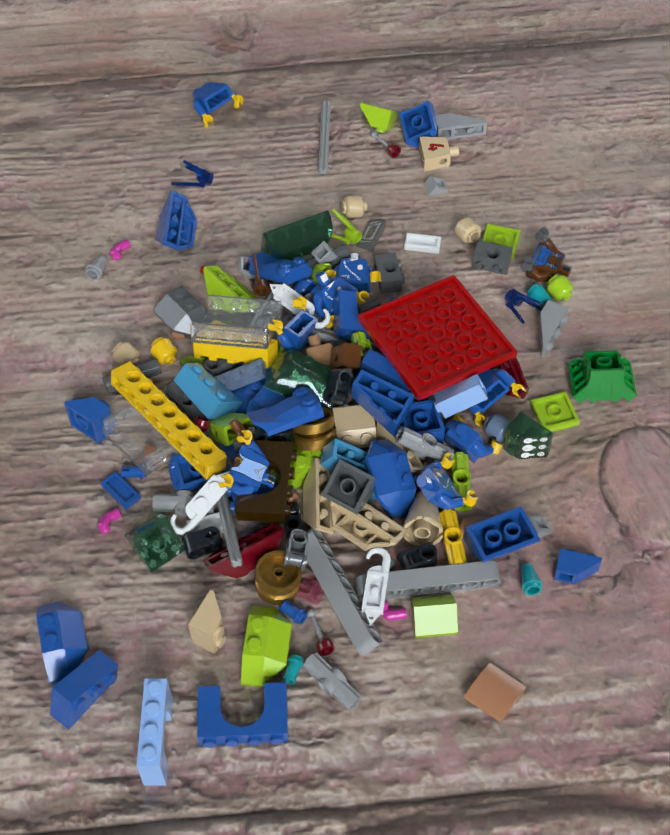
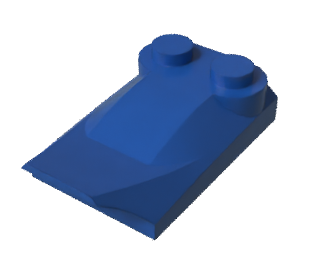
[248,252,312,285]
[246,387,324,436]

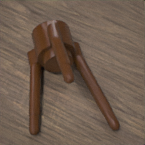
[249,253,274,297]

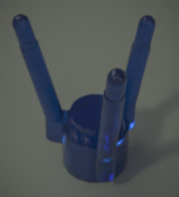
[171,160,214,188]
[505,288,543,324]

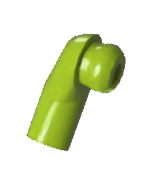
[179,355,206,367]

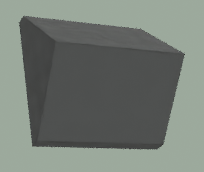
[321,459,376,514]

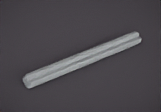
[318,101,331,175]
[217,493,243,567]

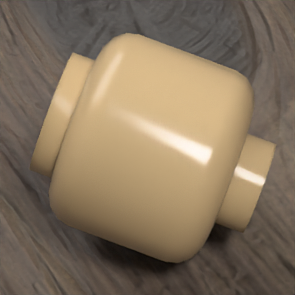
[341,195,367,218]
[455,217,481,244]
[112,342,140,366]

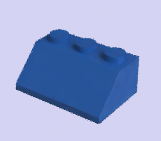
[464,506,540,563]

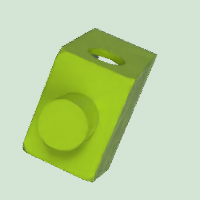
[210,413,255,446]

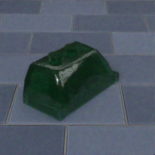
[261,210,333,260]
[264,349,342,412]

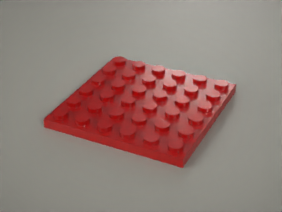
[358,275,518,401]

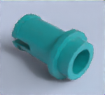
[282,655,304,684]

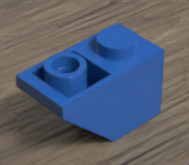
[554,549,602,584]

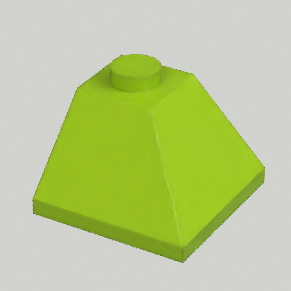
[360,103,399,133]

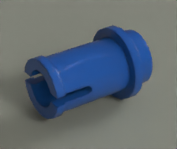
[121,464,147,480]
[280,600,308,625]

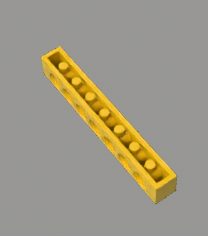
[111,361,227,480]

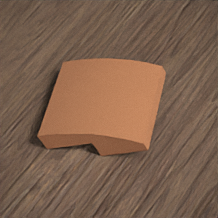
[464,663,526,723]

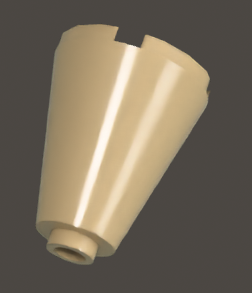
[403,491,443,546]

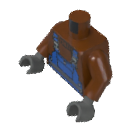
[520,227,572,283]

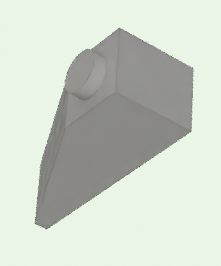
[436,113,487,140]

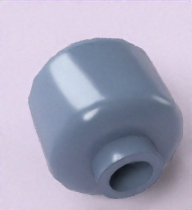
[483,414,514,442]

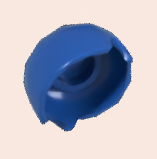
[292,278,317,297]

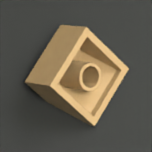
[332,404,377,449]
[188,590,226,654]

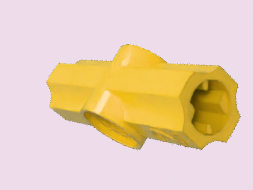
[439,509,467,565]

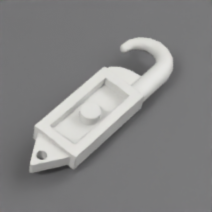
[270,283,330,329]
[170,471,230,535]
[362,547,391,625]

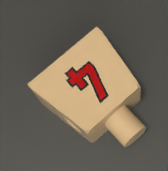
[419,137,459,172]

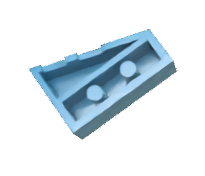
[173,363,243,420]
[320,438,376,503]

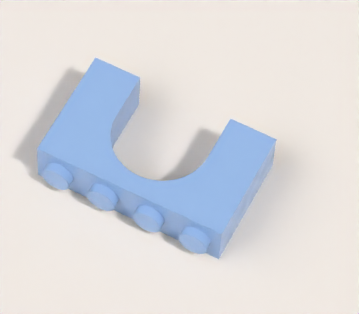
[433,374,488,418]
[136,679,173,786]

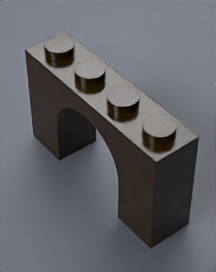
[235,440,297,523]

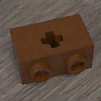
[329,343,362,373]

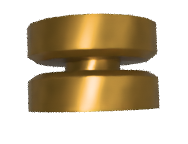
[293,407,337,451]
[255,551,302,605]

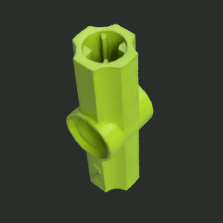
[451,452,472,512]

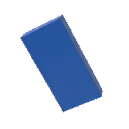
[100,471,141,510]

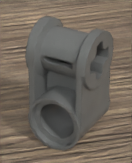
[283,529,309,570]

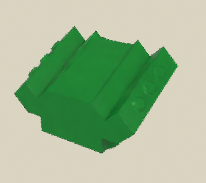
[568,350,637,403]

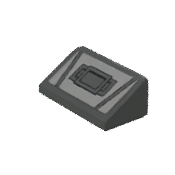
[356,219,386,252]

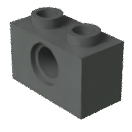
[472,241,513,275]
[374,253,405,294]

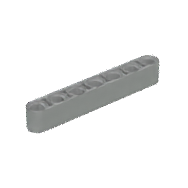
[307,528,382,656]
[355,561,501,602]

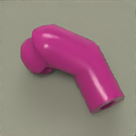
[109,240,131,261]
[97,508,121,534]
[381,600,407,621]

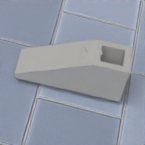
[539,300,569,358]

